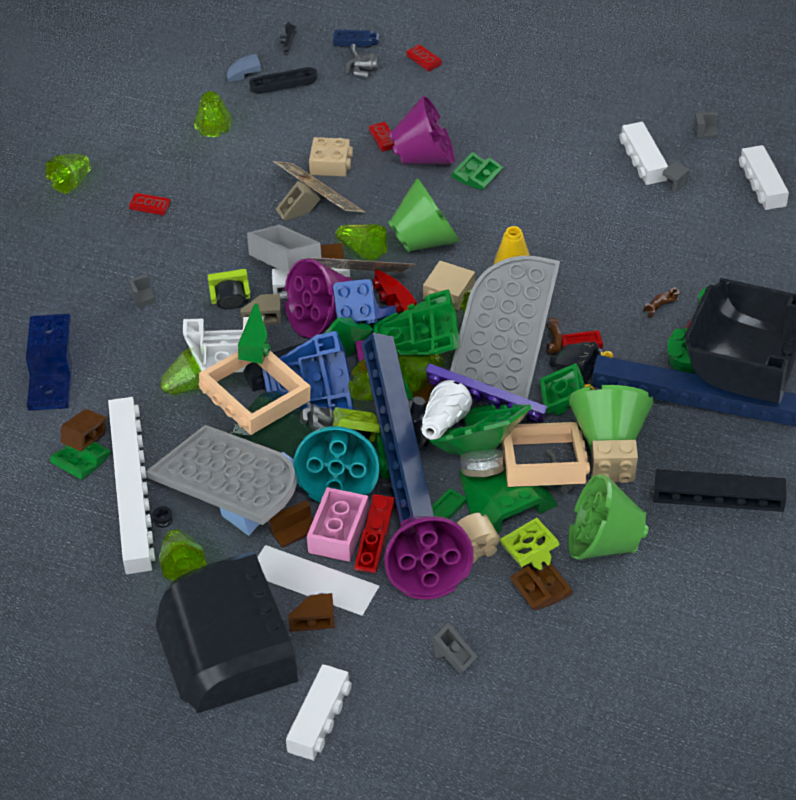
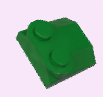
[540,363,585,415]

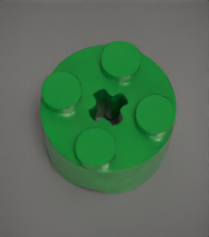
[667,328,696,374]

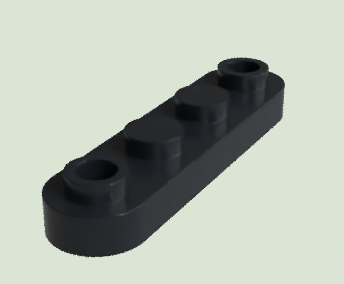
[249,67,317,94]

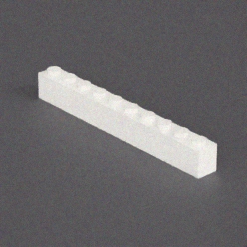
[108,397,155,574]

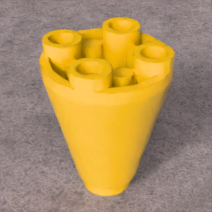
[494,226,530,264]

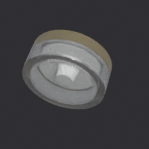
[460,449,505,477]

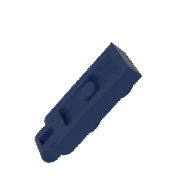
[333,30,380,47]

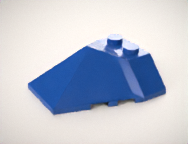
[262,331,354,411]

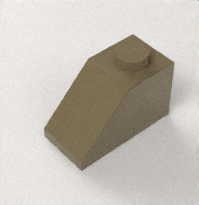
[276,181,320,221]
[241,294,281,326]

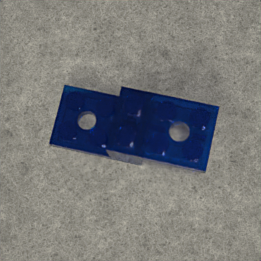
[26,314,72,411]

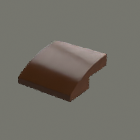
[510,562,573,610]

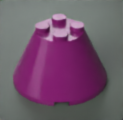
[389,96,455,165]
[284,259,351,338]
[384,516,474,600]

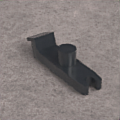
[280,22,297,54]

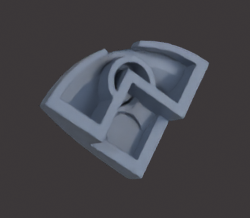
[227,54,261,82]

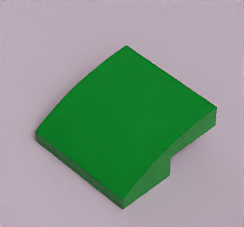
[451,152,503,190]
[325,317,373,356]
[50,442,111,480]

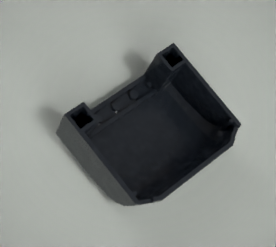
[685,278,796,404]
[156,551,298,713]

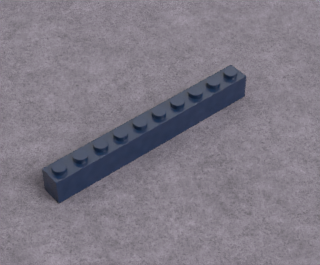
[361,333,434,523]
[591,355,796,427]

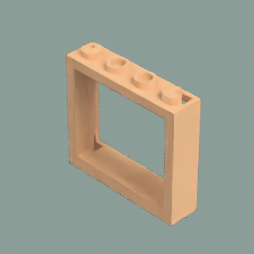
[198,351,310,435]
[502,422,590,487]

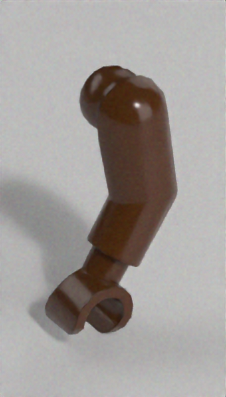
[643,287,680,318]
[546,318,562,354]

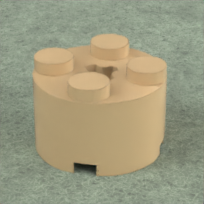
[457,513,500,563]

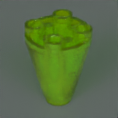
[336,223,388,261]
[398,353,444,394]

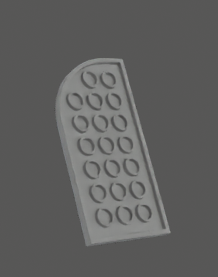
[450,256,560,399]
[146,425,297,525]

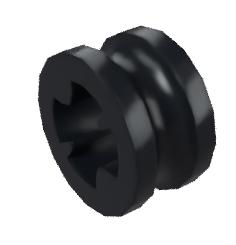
[152,506,173,528]

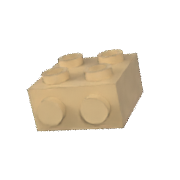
[309,137,353,177]
[423,261,475,310]
[590,440,638,483]

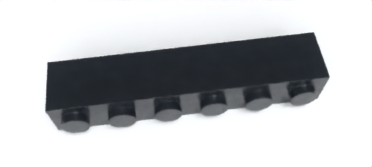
[653,469,787,512]

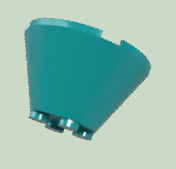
[293,426,380,503]

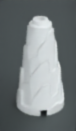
[421,380,472,439]

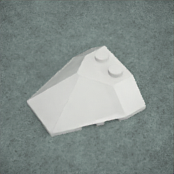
[183,317,263,372]

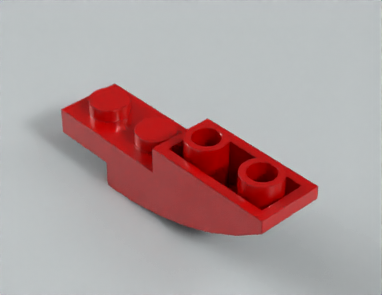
[372,269,417,314]
[354,494,395,573]

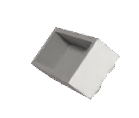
[247,225,321,274]

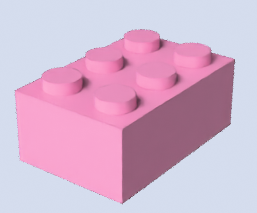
[307,487,369,562]

